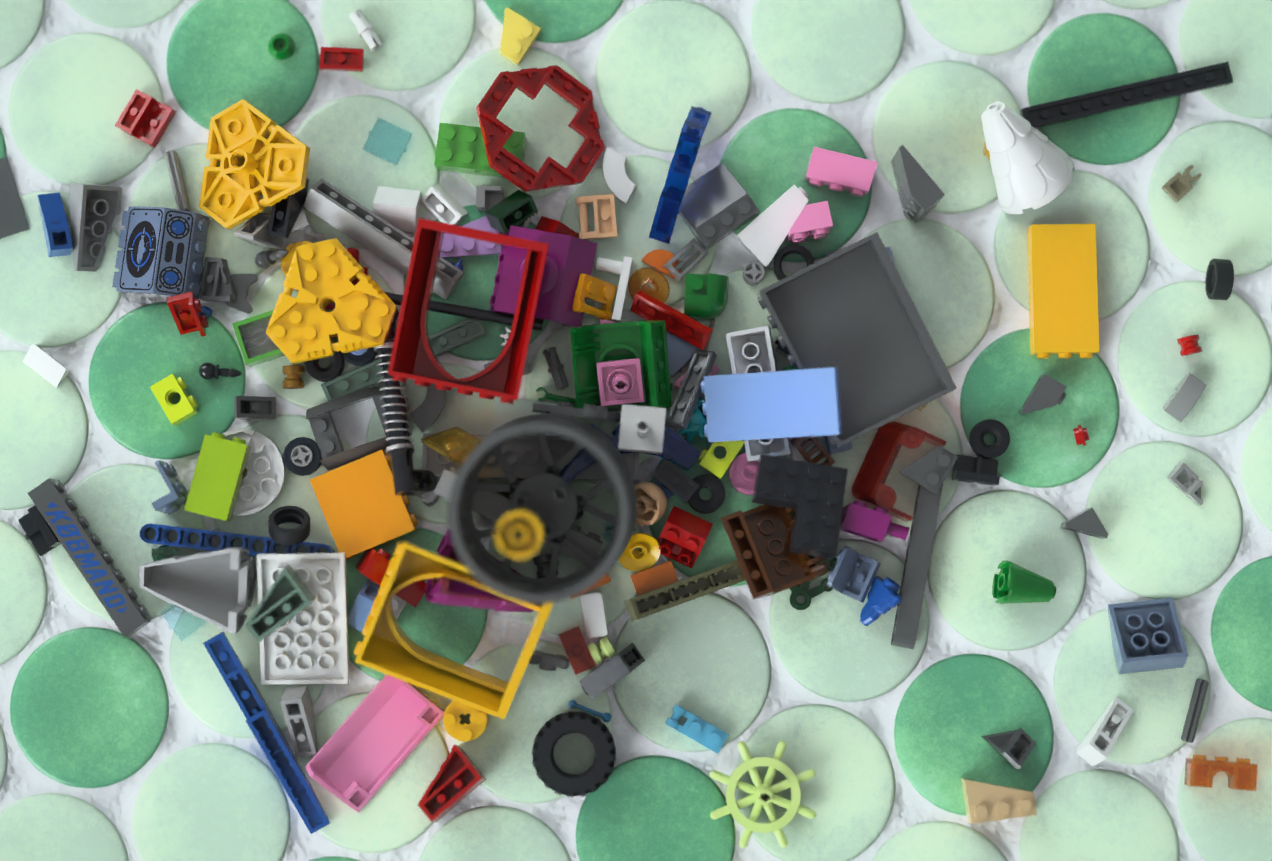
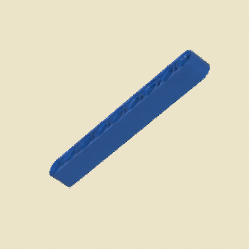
[140,524,335,556]

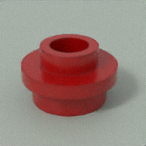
[1073,425,1089,446]

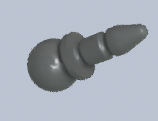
[255,250,288,269]

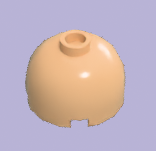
[635,481,667,526]

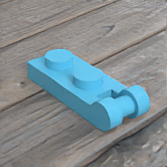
[665,704,729,754]

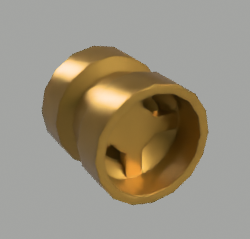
[282,365,304,389]

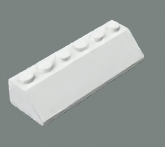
[726,326,793,462]

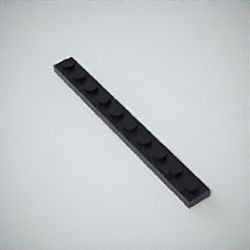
[1020,62,1233,128]

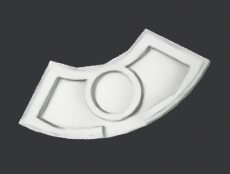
[603,147,636,205]

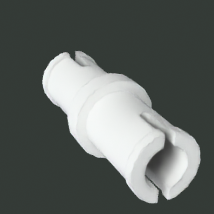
[349,9,383,52]

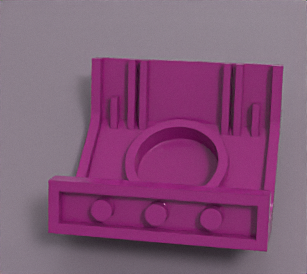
[490,225,597,327]

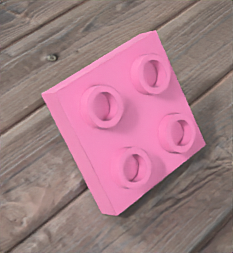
[596,358,644,406]

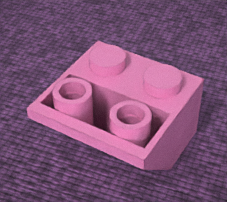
[786,201,833,244]

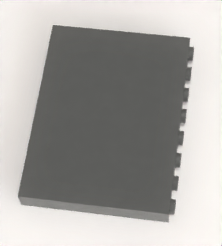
[757,232,957,448]

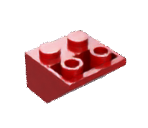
[657,506,713,569]

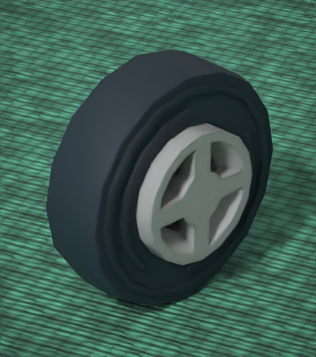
[283,437,322,476]

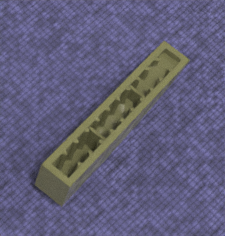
[625,560,745,621]

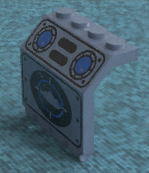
[112,207,210,299]

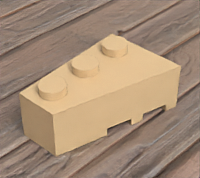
[961,778,1037,824]

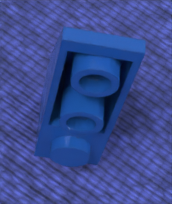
[37,192,73,257]

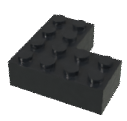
[752,454,848,559]

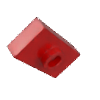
[319,47,364,72]

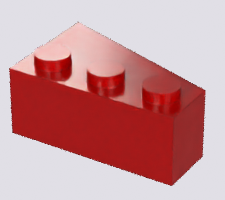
[355,548,427,608]
[418,744,486,822]

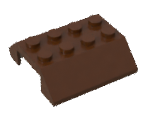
[721,505,830,600]

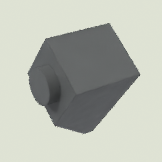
[1019,374,1066,415]

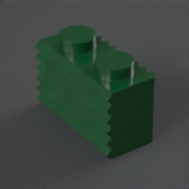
[485,189,538,234]

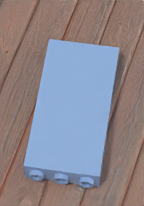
[701,367,842,442]

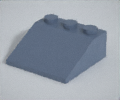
[1108,598,1188,674]

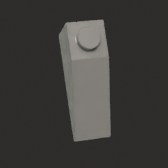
[280,685,318,758]

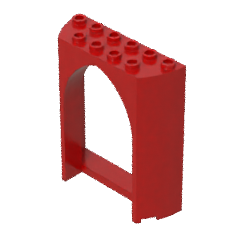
[388,218,549,404]

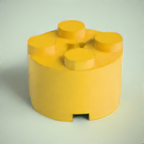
[495,510,544,559]
[443,700,489,742]

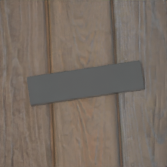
[665,350,717,429]

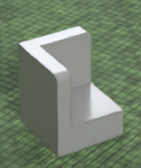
[476,186,504,211]

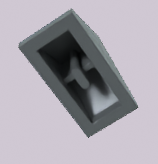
[1061,507,1108,539]

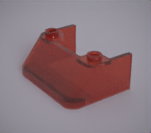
[851,421,947,522]

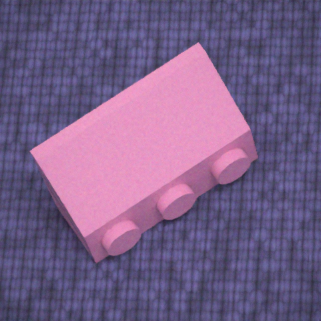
[805,147,877,197]

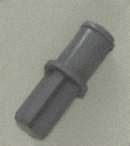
[543,347,569,390]

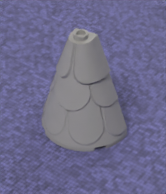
[138,547,256,634]

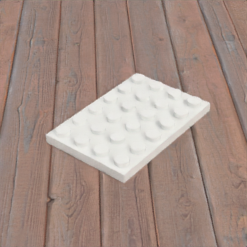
[257,553,349,685]

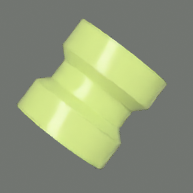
[587,636,616,665]

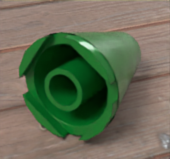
[992,560,1056,604]

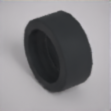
[773,245,814,281]
[1205,259,1234,300]
[268,506,310,545]

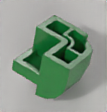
[684,273,729,321]

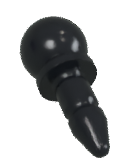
[199,363,242,380]

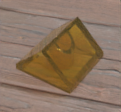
[421,426,482,468]

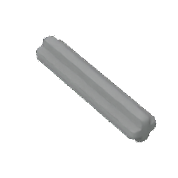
[165,150,190,211]

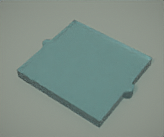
[363,118,412,165]
[160,604,208,641]

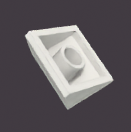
[373,186,421,234]

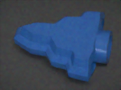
[860,576,903,626]

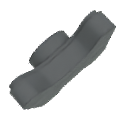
[225,274,258,314]
[529,651,570,671]

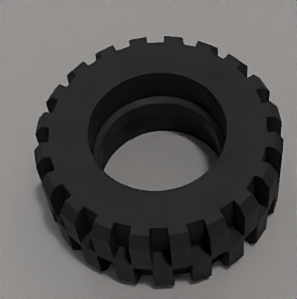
[532,711,616,797]

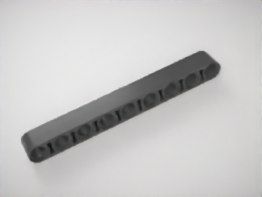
[891,484,943,649]

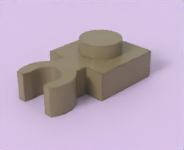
[1161,165,1202,203]

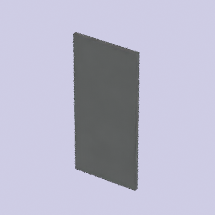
[0,157,30,239]

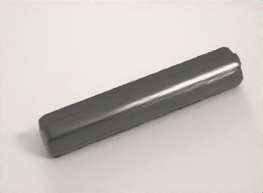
[1181,679,1209,743]

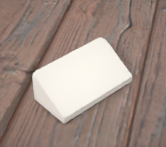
[420,184,468,225]
[23,343,70,388]
[580,592,608,638]

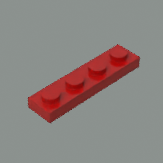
[630,290,713,350]

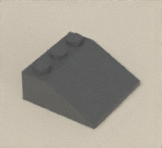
[891,145,945,223]
[669,163,759,250]

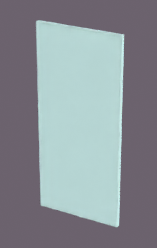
[492,398,572,436]

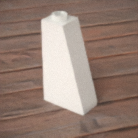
[736,184,809,270]

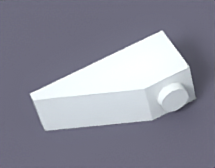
[1076,697,1134,766]

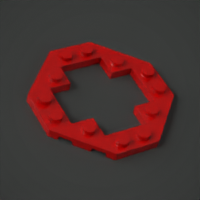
[476,65,605,192]

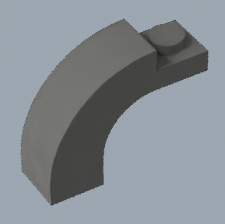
[410,383,446,433]

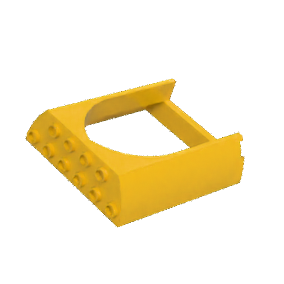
[354,541,554,719]

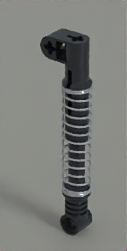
[374,308,437,496]

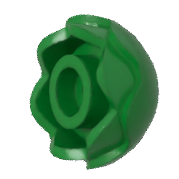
[268,33,295,60]

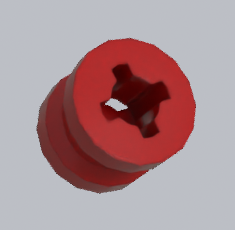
[1177,335,1202,356]

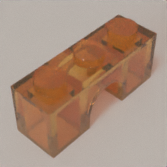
[1184,754,1257,791]

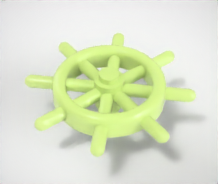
[710,741,816,848]

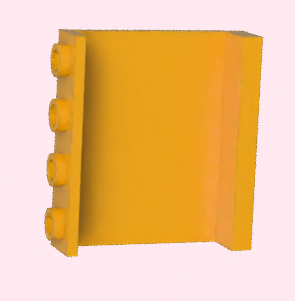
[310,450,418,560]

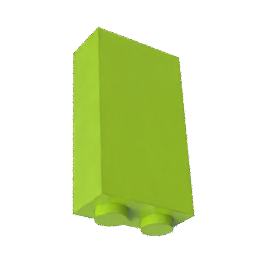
[184,432,251,522]

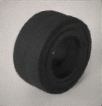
[304,351,345,382]
[969,419,1010,459]
[688,474,725,514]

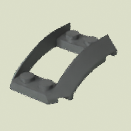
[306,386,389,471]

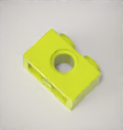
[150,374,198,426]
[698,440,744,479]

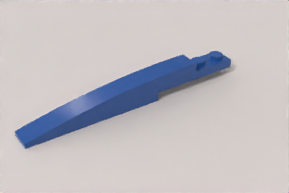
[203,632,330,834]

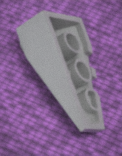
[69,182,122,272]

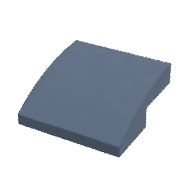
[666,331,701,378]

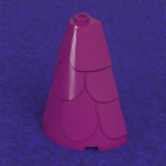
[425,529,534,612]

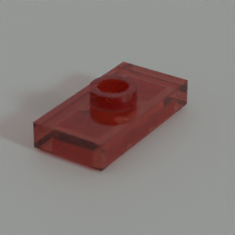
[559,626,596,675]

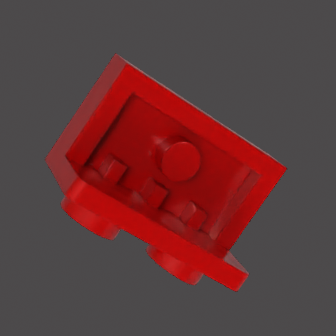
[167,291,209,337]

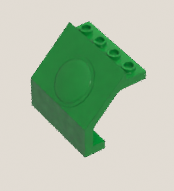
[570,320,672,410]

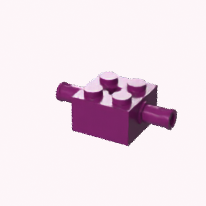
[840,500,910,543]

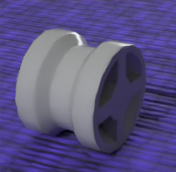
[743,262,765,285]

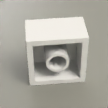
[618,404,666,454]

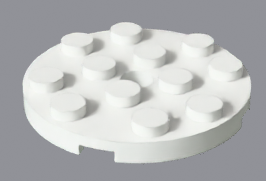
[222,429,285,516]

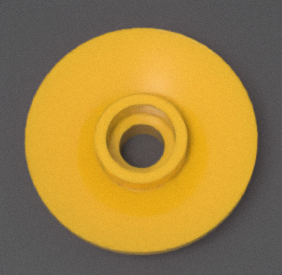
[618,533,660,572]

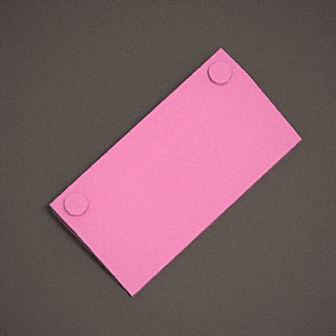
[305,674,444,813]

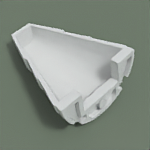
[981,101,1075,214]

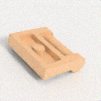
[576,194,617,241]

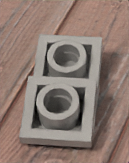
[1163,372,1207,422]

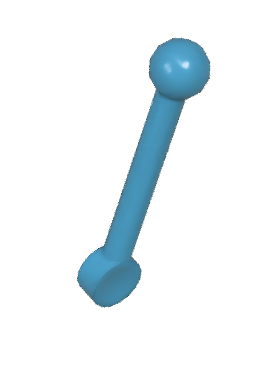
[568,700,612,722]

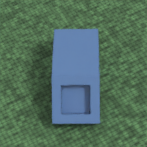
[347,579,380,633]

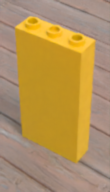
[1027,224,1099,359]

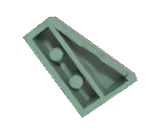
[245,564,315,642]

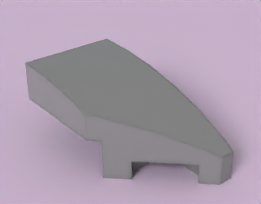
[1167,462,1203,506]

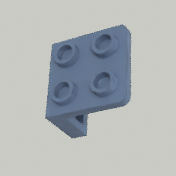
[151,460,188,514]
[828,546,881,603]

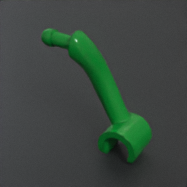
[536,387,577,408]

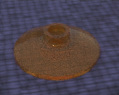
[628,267,670,303]

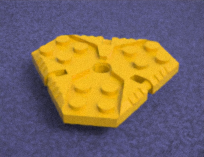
[199,99,310,230]
[266,238,398,364]

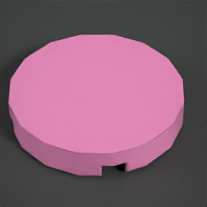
[729,452,758,495]

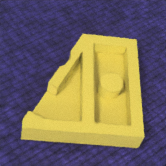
[500,7,541,66]

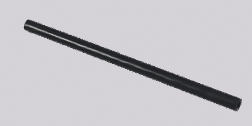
[385,292,544,331]

